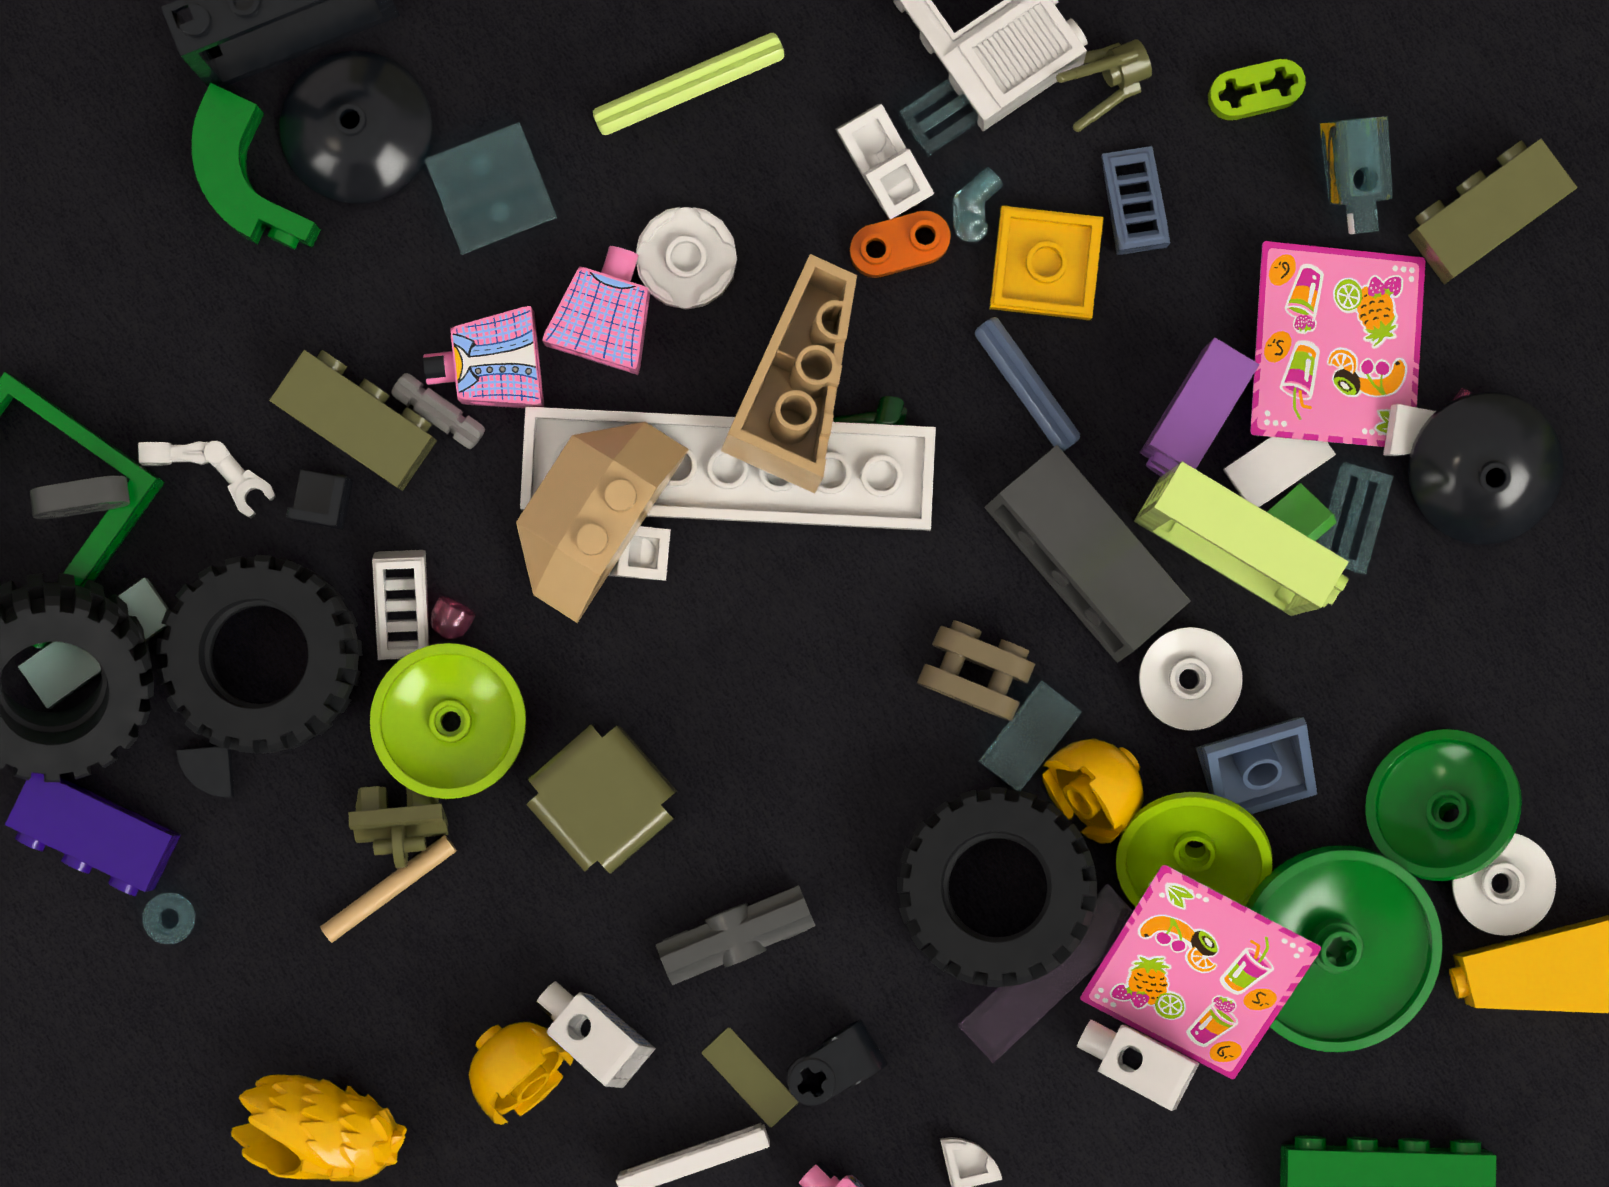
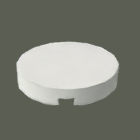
[636,207,737,310]

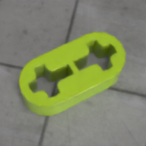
[1208,59,1306,120]

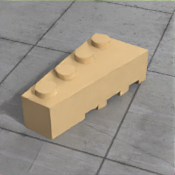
[721,254,857,494]

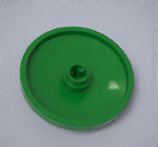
[1245,845,1442,1052]

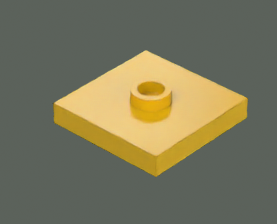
[989,206,1103,320]

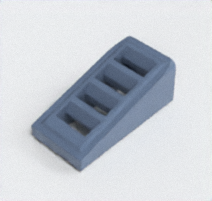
[1101,146,1170,255]

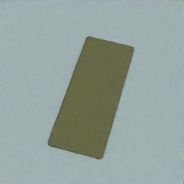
[702,1027,798,1127]

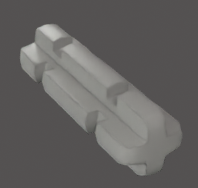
[391,373,485,449]

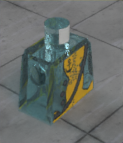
[1319,116,1393,234]

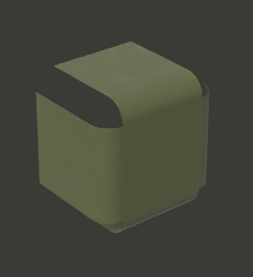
[526,724,677,874]

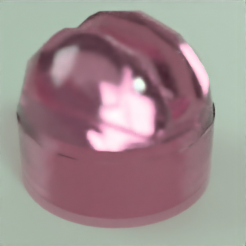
[431,596,476,639]

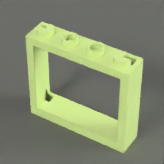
[1134,462,1349,616]

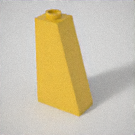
[1449,915,1609,1013]

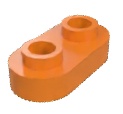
[850,211,950,278]

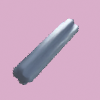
[975,317,1080,451]

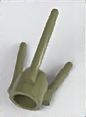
[1056,39,1152,132]

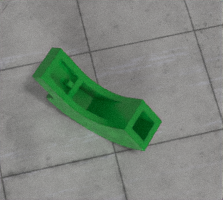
[191,83,321,250]

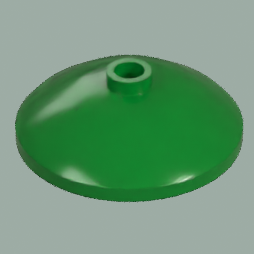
[1365,729,1522,881]

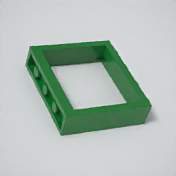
[0,372,165,649]

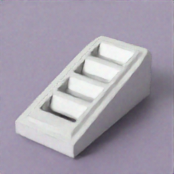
[372,550,429,660]

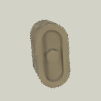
[917,620,1035,722]

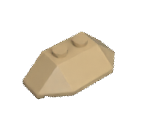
[516,422,689,623]

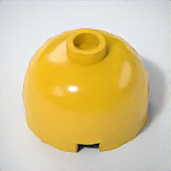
[1042,739,1144,844]
[469,1022,573,1125]

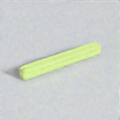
[593,33,784,135]

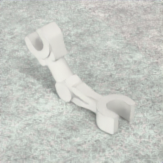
[138,441,276,518]

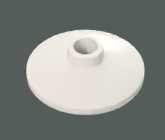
[1139,627,1242,730]
[1452,833,1556,936]

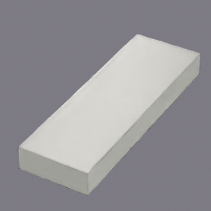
[616,1123,770,1187]

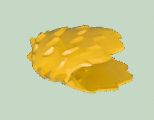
[231,1075,407,1182]

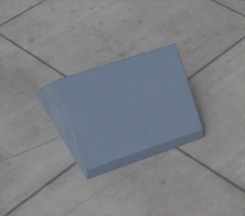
[1196,717,1317,814]

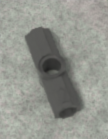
[656,885,815,985]

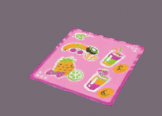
[1250,241,1426,447]
[1080,865,1322,1079]

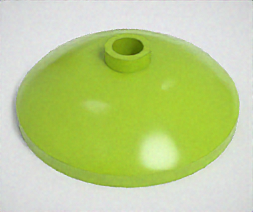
[370,643,526,799]
[1116,792,1273,907]

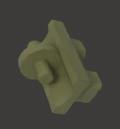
[348,786,449,868]

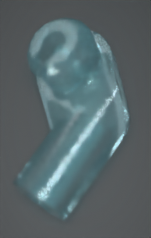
[952,167,1004,242]

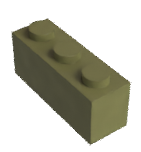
[1408,139,1578,285]
[269,350,437,491]

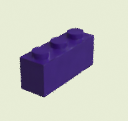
[5,773,181,896]

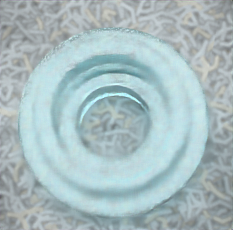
[143,892,195,944]

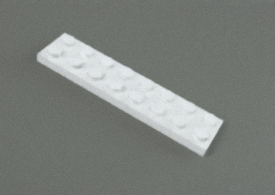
[520,407,936,531]

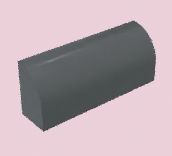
[984,445,1191,663]

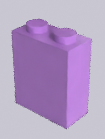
[1140,337,1260,477]

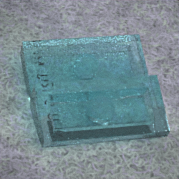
[424,122,557,255]

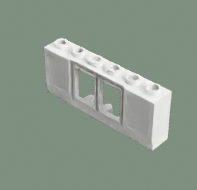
[893,0,1088,131]

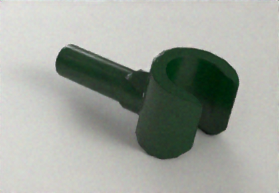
[833,396,908,425]

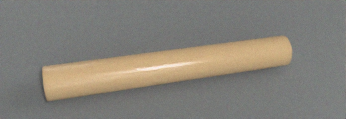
[320,835,457,943]

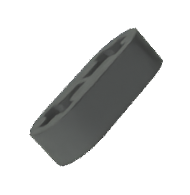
[30,476,130,519]

